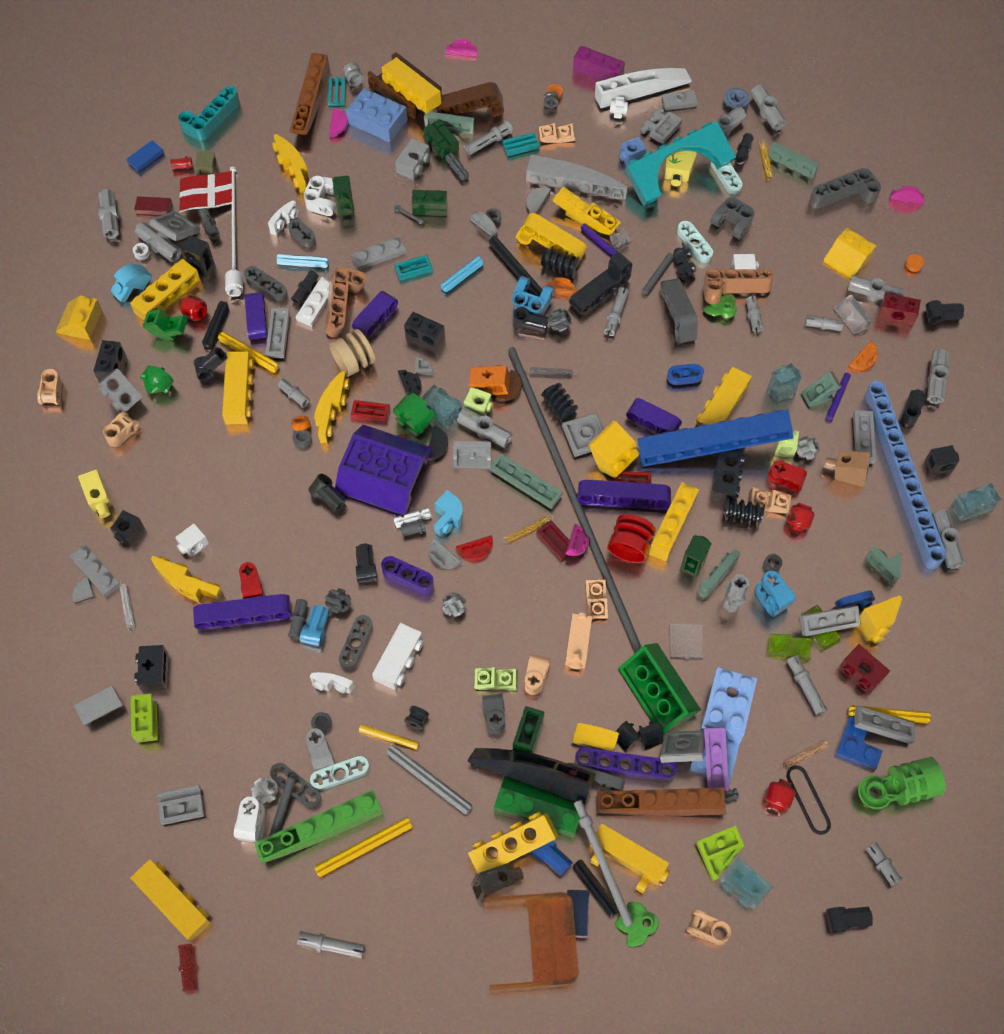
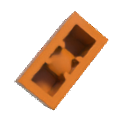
[469,365,510,395]

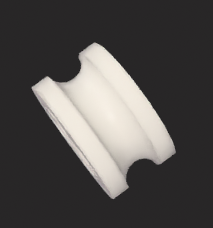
[133,243,150,260]

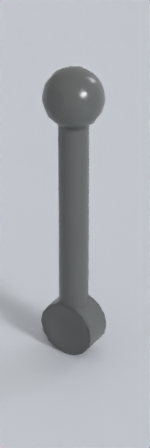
[394,205,424,224]

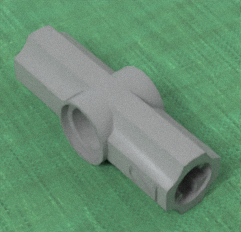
[750,84,787,131]
[718,107,747,137]
[98,189,119,239]
[134,222,182,262]
[848,275,904,302]
[927,349,949,404]
[457,407,513,448]
[932,509,965,569]
[723,574,749,613]

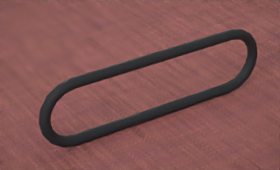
[787,765,831,834]

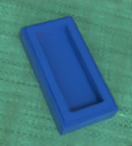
[126,140,164,172]

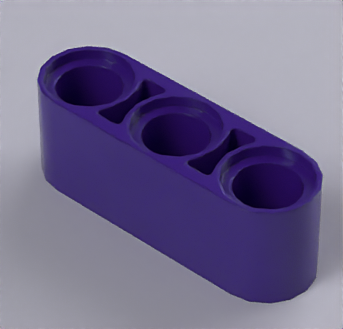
[352,291,398,338]
[245,292,268,340]
[626,398,682,434]
[381,556,434,595]

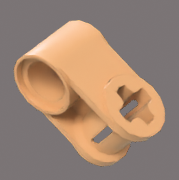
[37,369,63,405]
[103,411,140,448]
[525,654,551,696]
[686,910,731,945]

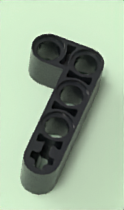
[569,252,633,315]

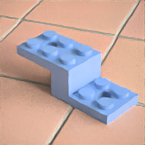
[689,667,757,784]

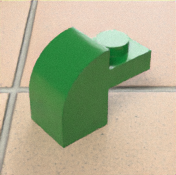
[142,309,188,340]

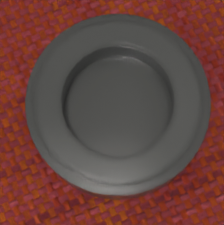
[292,429,312,448]
[311,712,332,734]

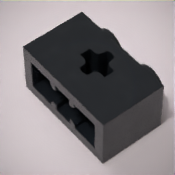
[134,645,168,691]

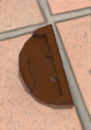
[496,369,522,403]

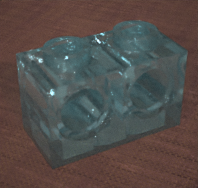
[951,483,1001,521]

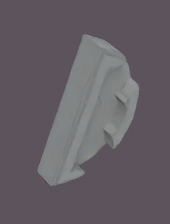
[526,187,551,214]
[470,211,498,237]
[429,537,462,569]

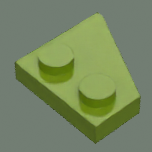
[696,825,744,881]

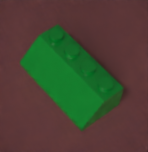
[618,643,701,735]
[494,776,580,839]

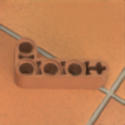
[325,267,367,337]
[703,269,774,304]

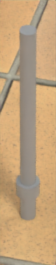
[574,800,633,927]

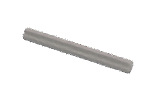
[387,745,472,814]

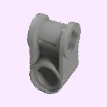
[306,728,335,771]

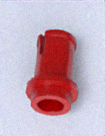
[170,156,193,170]

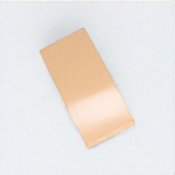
[539,123,575,143]
[748,487,791,513]
[585,580,608,619]

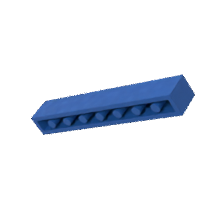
[637,410,793,467]

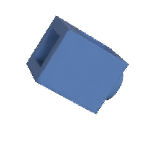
[619,137,647,166]

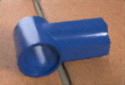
[530,841,573,877]

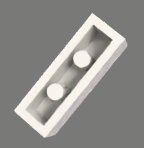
[372,623,424,690]

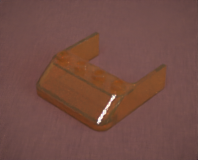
[484,892,579,993]

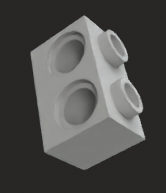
[97,369,142,412]

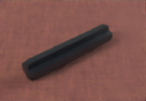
[202,301,229,348]
[573,859,619,917]

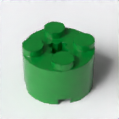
[392,392,436,436]

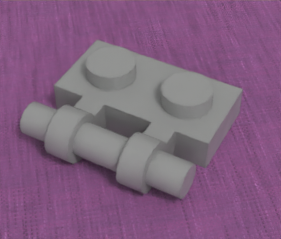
[640,108,683,144]

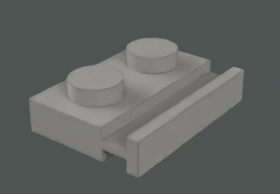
[157,785,204,825]

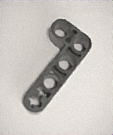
[809,168,881,208]
[660,278,698,344]

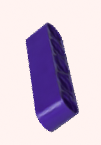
[578,479,671,510]
[193,594,291,629]
[574,747,677,783]

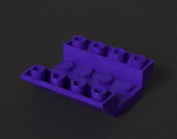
[335,424,433,515]

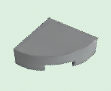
[415,356,433,375]
[72,577,94,603]

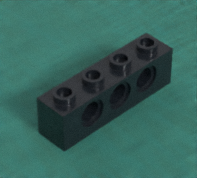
[710,448,746,503]

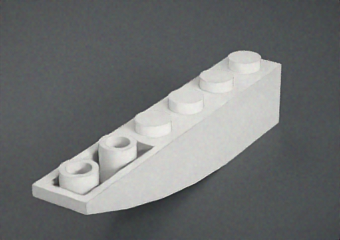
[595,68,692,108]

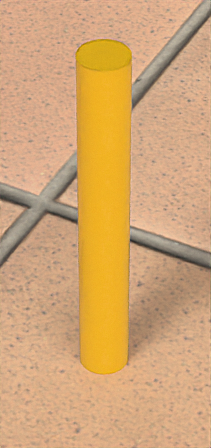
[359,724,419,750]

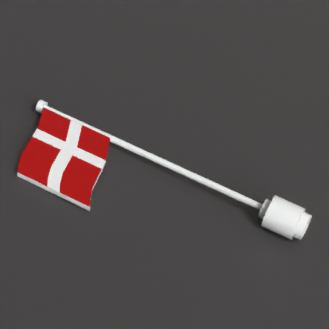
[179,166,243,297]

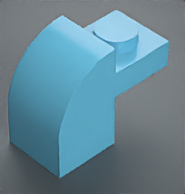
[110,264,152,302]
[434,490,463,538]

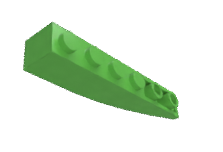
[254,790,383,863]

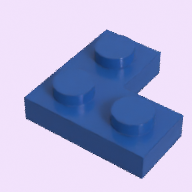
[835,716,883,771]

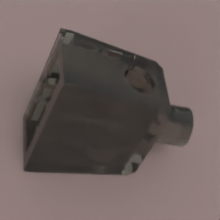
[471,864,524,904]

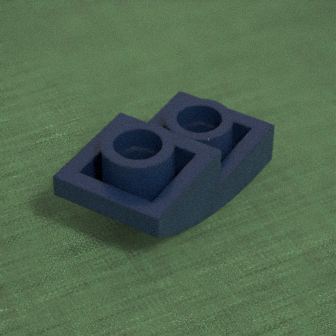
[565,890,589,938]

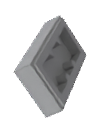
[661,90,698,111]

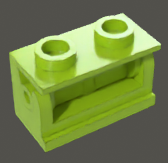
[131,694,158,743]

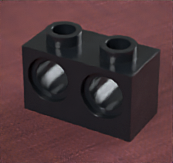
[181,235,215,276]
[404,312,445,351]
[93,340,125,384]

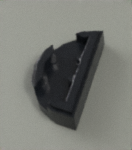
[398,370,422,396]
[428,426,448,461]

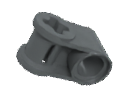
[482,693,505,735]

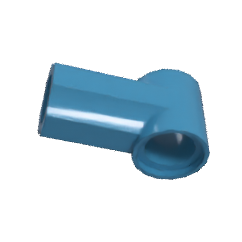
[300,605,330,647]

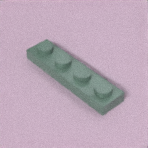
[490,453,563,509]

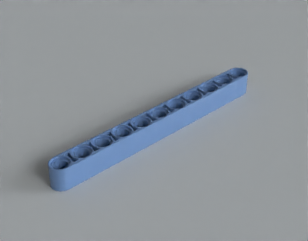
[865,381,946,569]

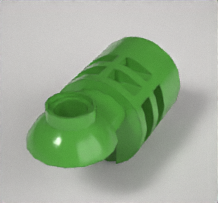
[858,757,945,809]

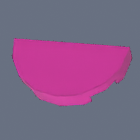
[445,39,477,56]
[329,108,348,137]
[889,186,924,204]
[565,524,589,556]

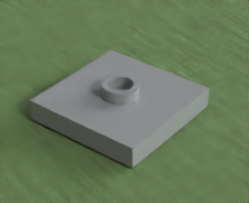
[150,211,200,241]
[562,413,604,457]
[660,730,705,763]

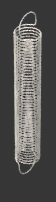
[120,580,135,632]

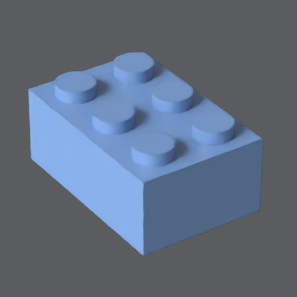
[346,88,407,143]

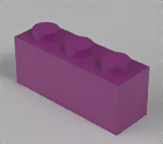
[573,46,625,81]

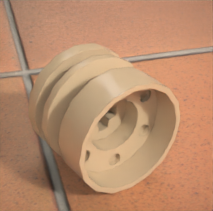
[329,329,376,377]

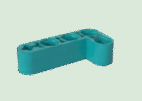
[178,86,240,141]

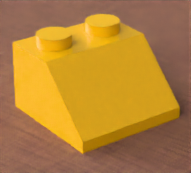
[823,227,876,279]
[56,295,103,340]
[588,420,640,478]
[857,595,902,644]

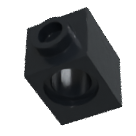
[926,445,959,474]
[110,510,144,544]

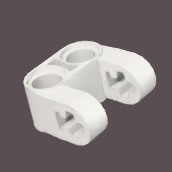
[304,176,336,216]
[234,797,266,843]

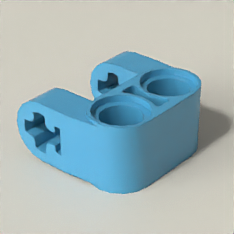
[512,276,555,316]
[755,571,796,617]

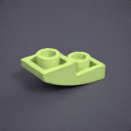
[474,667,518,691]

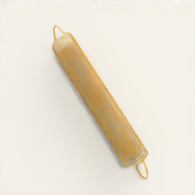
[759,140,773,180]
[503,515,553,544]

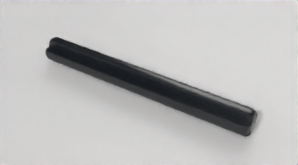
[489,236,543,297]

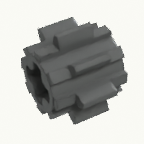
[549,308,572,332]
[325,588,351,614]

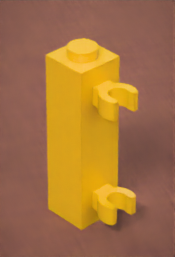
[590,823,670,894]

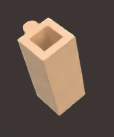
[565,613,592,669]

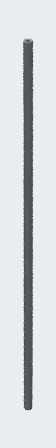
[508,347,642,652]

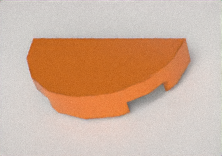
[543,277,577,297]
[848,341,878,371]

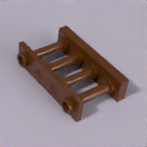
[368,52,442,120]

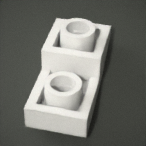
[268,200,298,236]
[310,672,355,694]

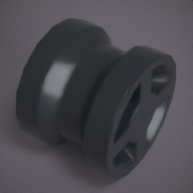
[404,706,429,730]

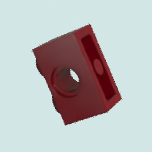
[877,292,921,326]
[839,644,890,694]

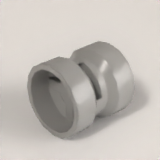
[343,63,364,86]

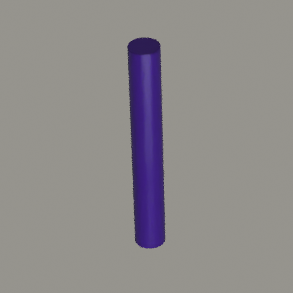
[581,224,618,256]
[826,373,851,420]

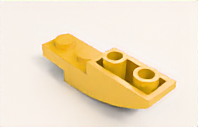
[272,134,309,194]
[553,186,621,235]
[314,371,350,443]
[151,556,224,602]

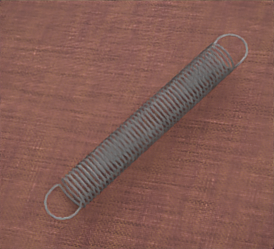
[524,367,577,376]

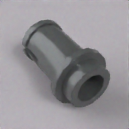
[401,519,426,537]

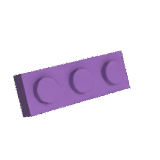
[704,727,729,791]

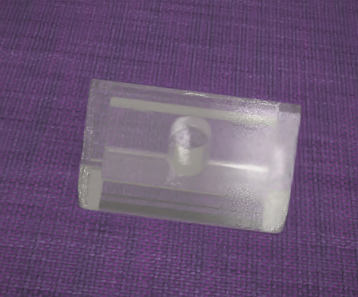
[834,295,872,334]

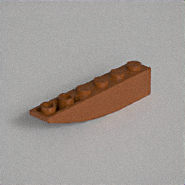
[290,53,330,135]
[597,787,726,816]

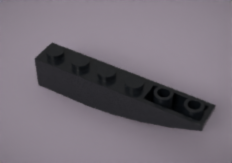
[468,748,596,805]

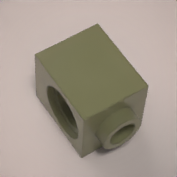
[195,151,217,175]

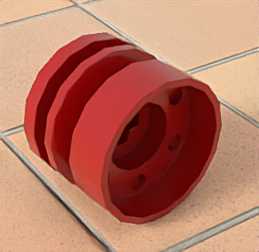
[607,514,656,563]

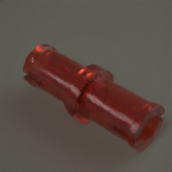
[178,943,197,992]

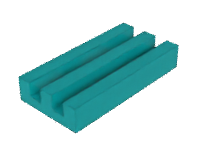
[328,76,346,106]
[503,132,540,156]
[394,255,433,281]

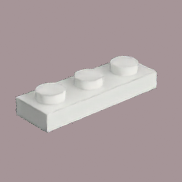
[296,277,330,327]

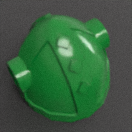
[140,365,174,394]

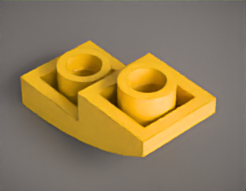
[571,723,619,752]

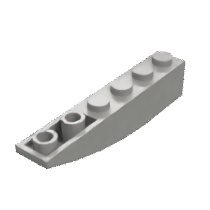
[526,155,628,200]

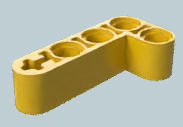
[516,213,587,263]

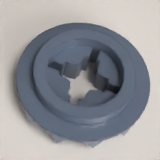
[724,88,750,110]

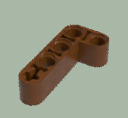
[437,82,504,116]

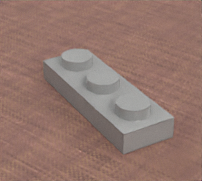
[351,236,406,271]
[265,308,290,358]
[853,410,876,464]
[69,544,120,598]
[800,605,861,636]
[854,706,915,744]

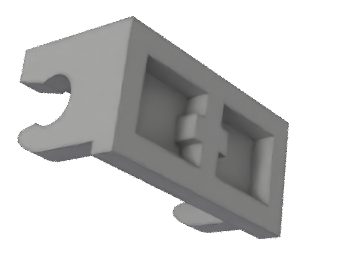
[453,441,491,469]
[74,686,123,726]

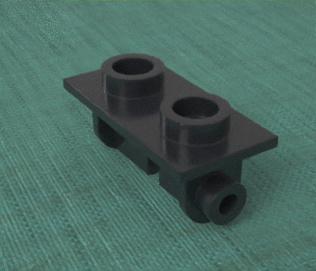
[673,242,697,280]

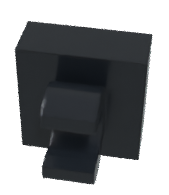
[616,721,640,751]
[639,721,664,749]

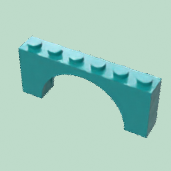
[625,121,736,207]

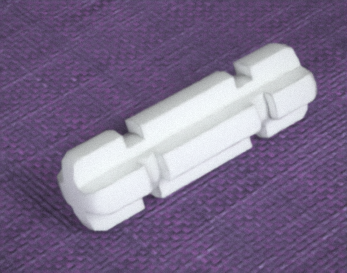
[394,508,431,528]

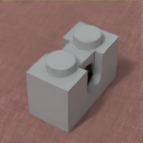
[395,138,431,180]

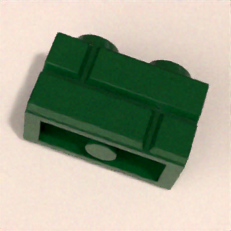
[423,119,459,160]
[332,175,355,215]
[412,190,448,216]
[680,535,712,576]
[512,706,545,753]

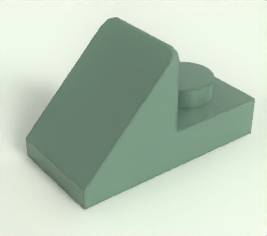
[801,371,841,407]
[866,546,901,586]

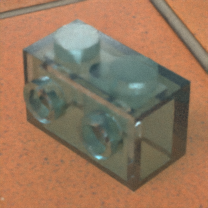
[766,363,802,405]
[421,385,462,429]
[720,857,773,910]

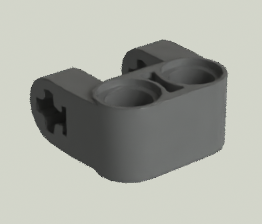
[710,197,754,240]

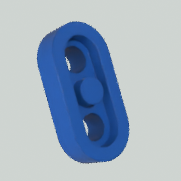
[667,364,704,385]
[835,590,875,608]

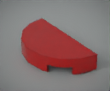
[456,535,493,561]

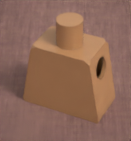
[824,450,870,487]

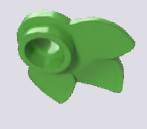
[703,293,737,318]
[615,902,659,947]

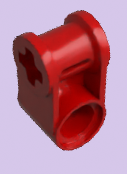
[768,460,807,491]
[239,562,264,599]

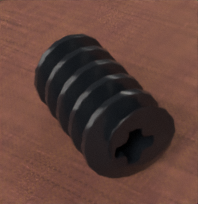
[541,246,580,279]
[541,383,578,423]
[723,496,765,527]

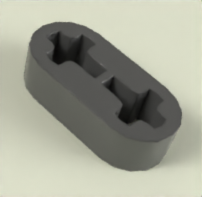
[288,219,316,247]

